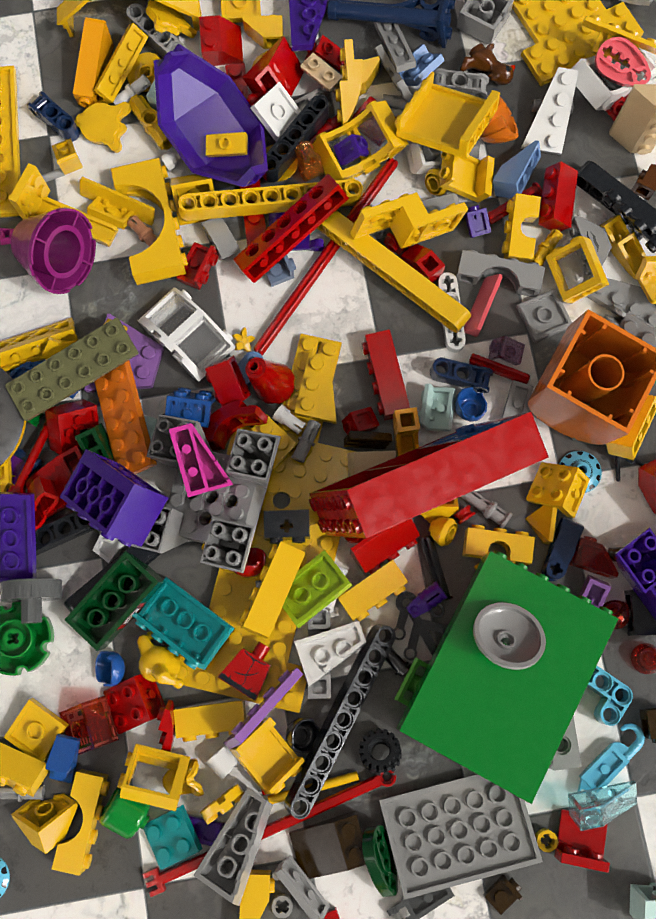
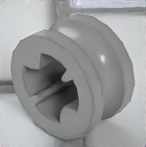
[272,894,293,918]

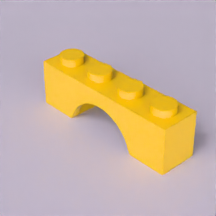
[52,769,110,876]

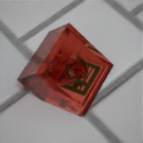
[59,695,119,755]

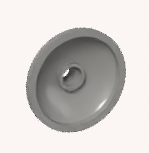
[473,602,546,670]

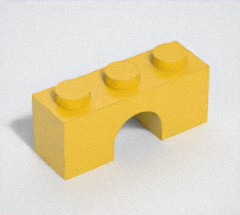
[502,193,541,263]
[462,525,535,566]

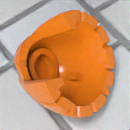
[480,97,519,144]

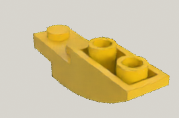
[335,39,363,126]

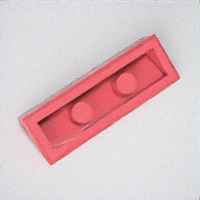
[464,274,503,337]

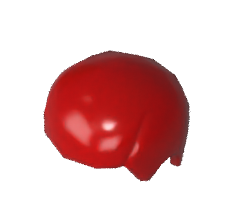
[234,547,266,578]

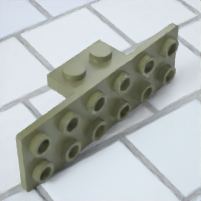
[5,318,139,422]

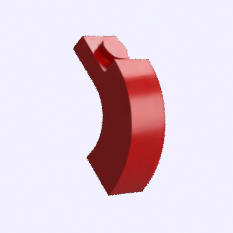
[202,400,268,451]

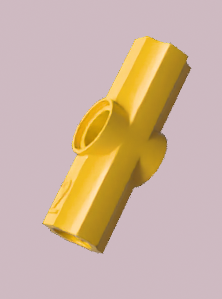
[128,94,173,150]

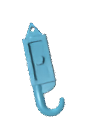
[577,723,645,797]

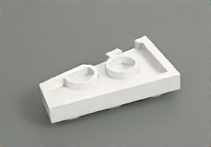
[294,621,366,687]

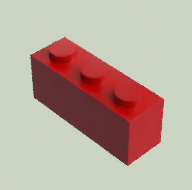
[538,161,578,232]

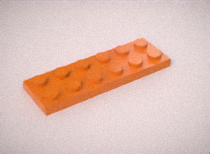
[94,360,157,474]

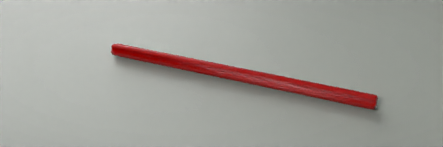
[254,158,398,355]

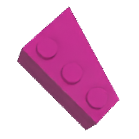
[169,422,233,497]

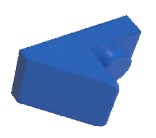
[46,734,80,784]

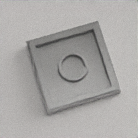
[516,289,572,343]

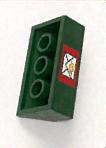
[64,551,165,651]

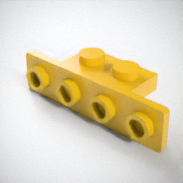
[581,15,656,67]
[80,177,155,230]

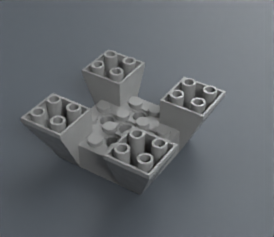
[120,414,281,573]

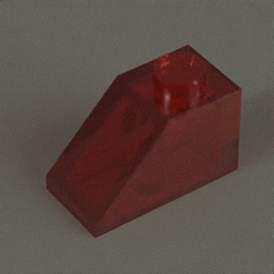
[569,536,619,579]

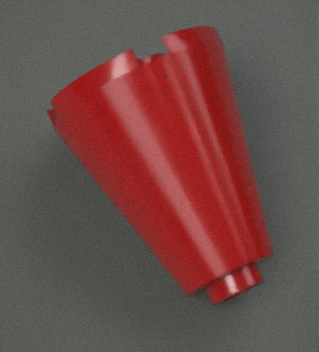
[245,357,295,404]

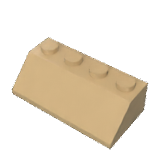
[609,84,656,155]

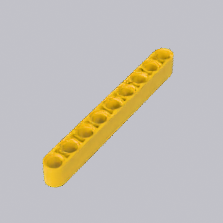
[178,179,363,221]
[317,210,471,333]

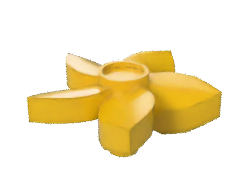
[232,327,255,352]

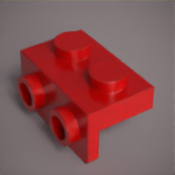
[176,242,218,290]

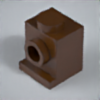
[631,164,656,201]

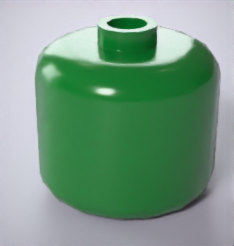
[100,787,151,839]

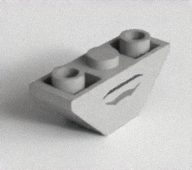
[569,216,612,279]

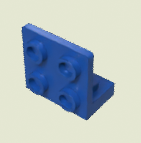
[165,388,216,428]

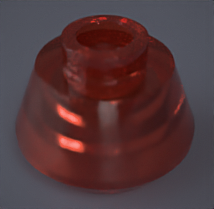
[603,600,629,629]
[631,643,656,674]

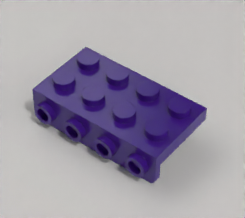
[0,492,37,583]

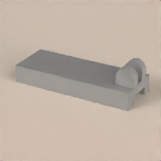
[272,855,330,919]

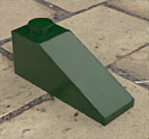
[75,423,114,461]

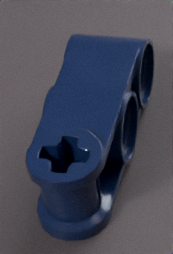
[27,91,80,142]
[430,357,494,393]
[541,517,584,582]

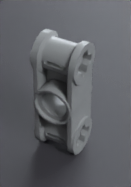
[433,68,489,99]

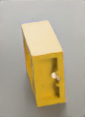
[546,236,609,304]
[117,744,190,811]

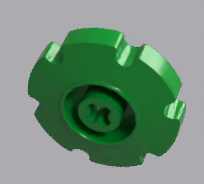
[0,602,54,676]

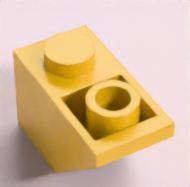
[243,15,283,49]

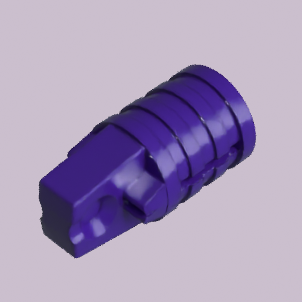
[406,581,448,618]

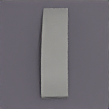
[308,610,331,699]

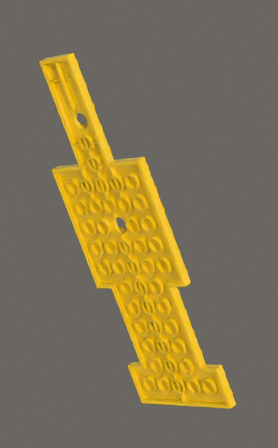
[175,334,356,713]

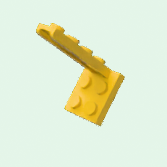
[9,163,119,247]

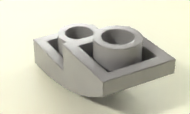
[201,218,241,260]

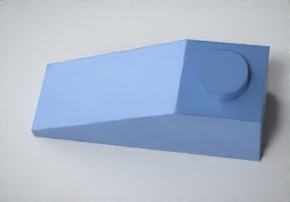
[492,140,541,198]

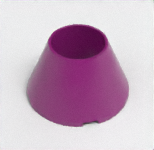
[11,208,96,294]

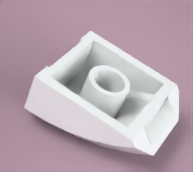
[404,140,442,174]

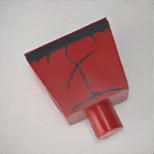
[218,641,271,701]

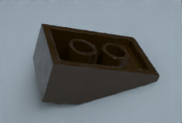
[289,810,366,879]

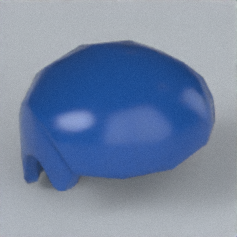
[454,387,487,422]
[95,651,126,687]

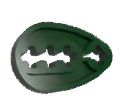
[362,825,398,897]

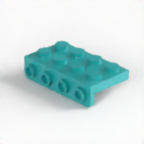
[132,577,235,670]

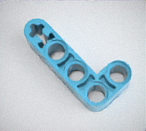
[587,666,633,726]

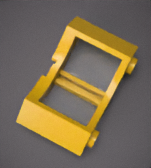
[311,100,409,181]

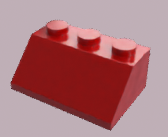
[350,518,420,575]

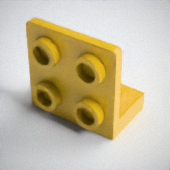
[526,462,590,518]

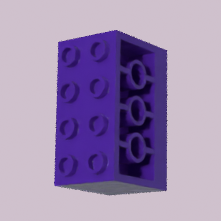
[60,449,168,547]

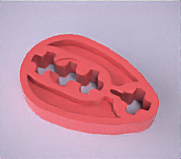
[595,37,651,87]

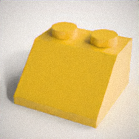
[171,174,215,225]

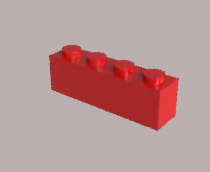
[361,329,410,421]

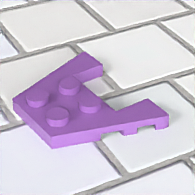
[84,314,164,393]

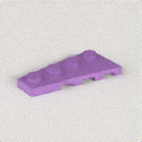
[223,668,303,750]

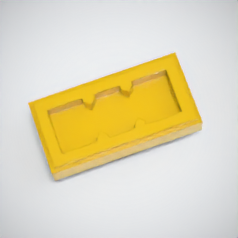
[206,132,248,158]

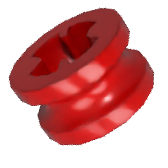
[453,505,476,525]

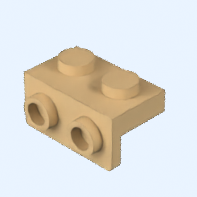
[300,53,342,93]

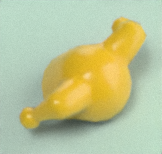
[137,631,183,689]

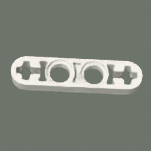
[437,272,466,353]

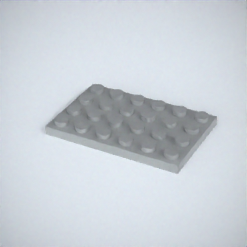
[379,774,543,900]

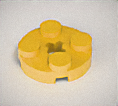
[200,783,245,825]

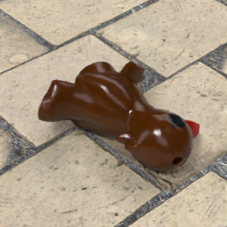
[460,43,515,85]

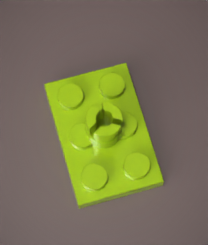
[283,550,353,628]

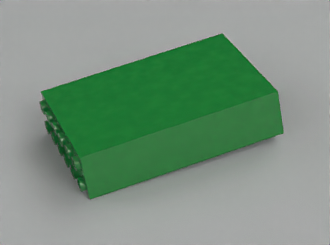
[396,550,618,804]

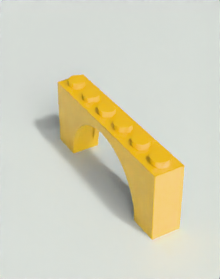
[111,158,188,285]

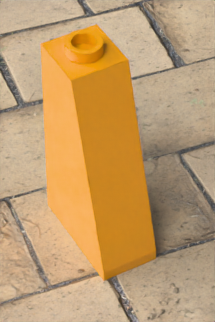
[73,17,114,108]

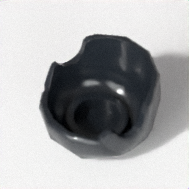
[286,718,320,754]

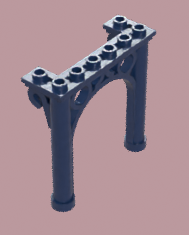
[328,0,455,48]

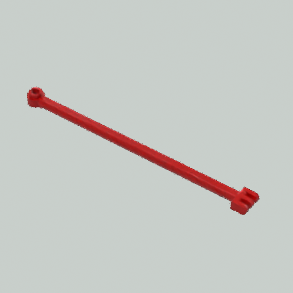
[142,770,396,897]

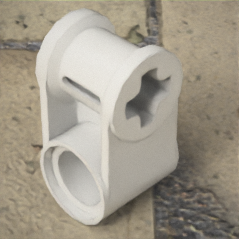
[206,745,239,780]

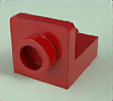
[342,406,380,434]

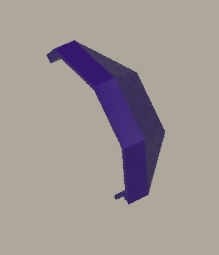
[154,44,268,187]

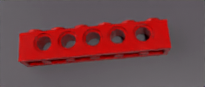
[234,174,349,283]

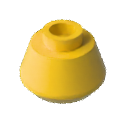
[425,168,447,196]
[429,518,457,546]

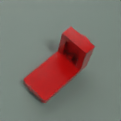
[305,35,344,72]

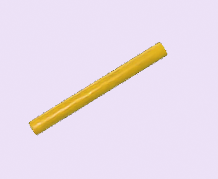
[268,771,359,804]

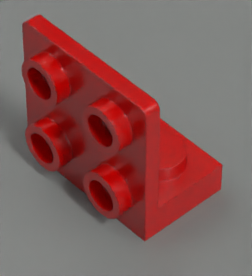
[103,674,166,734]
[554,809,610,873]

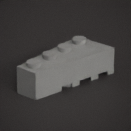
[193,788,273,906]

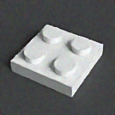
[250,82,301,142]

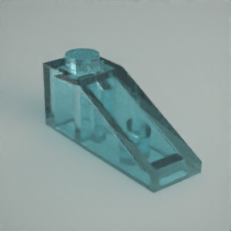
[568,780,637,831]

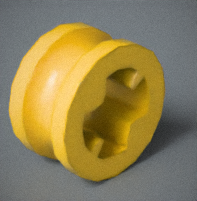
[535,828,558,852]

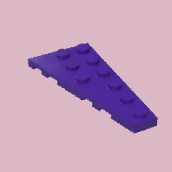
[289,0,329,51]

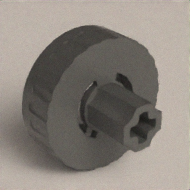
[0,578,62,624]

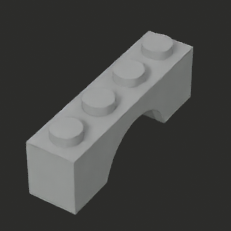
[456,250,545,297]

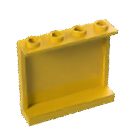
[395,72,500,159]

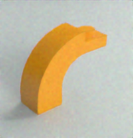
[393,407,420,456]

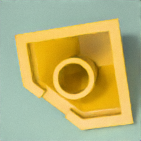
[11,793,78,854]

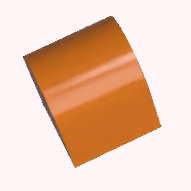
[528,309,656,445]

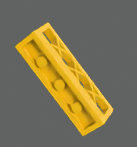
[93,23,148,104]
[0,317,79,372]

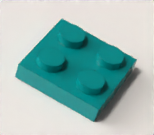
[143,804,203,870]

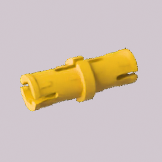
[529,229,563,266]

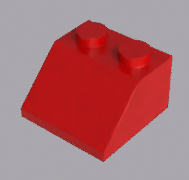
[199,15,244,66]

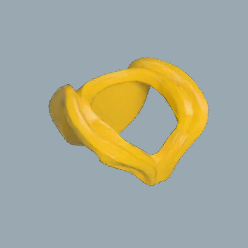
[162,758,204,797]

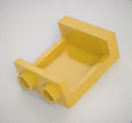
[439,152,494,203]
[230,717,305,794]

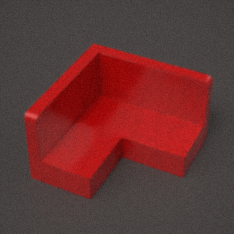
[45,399,99,455]

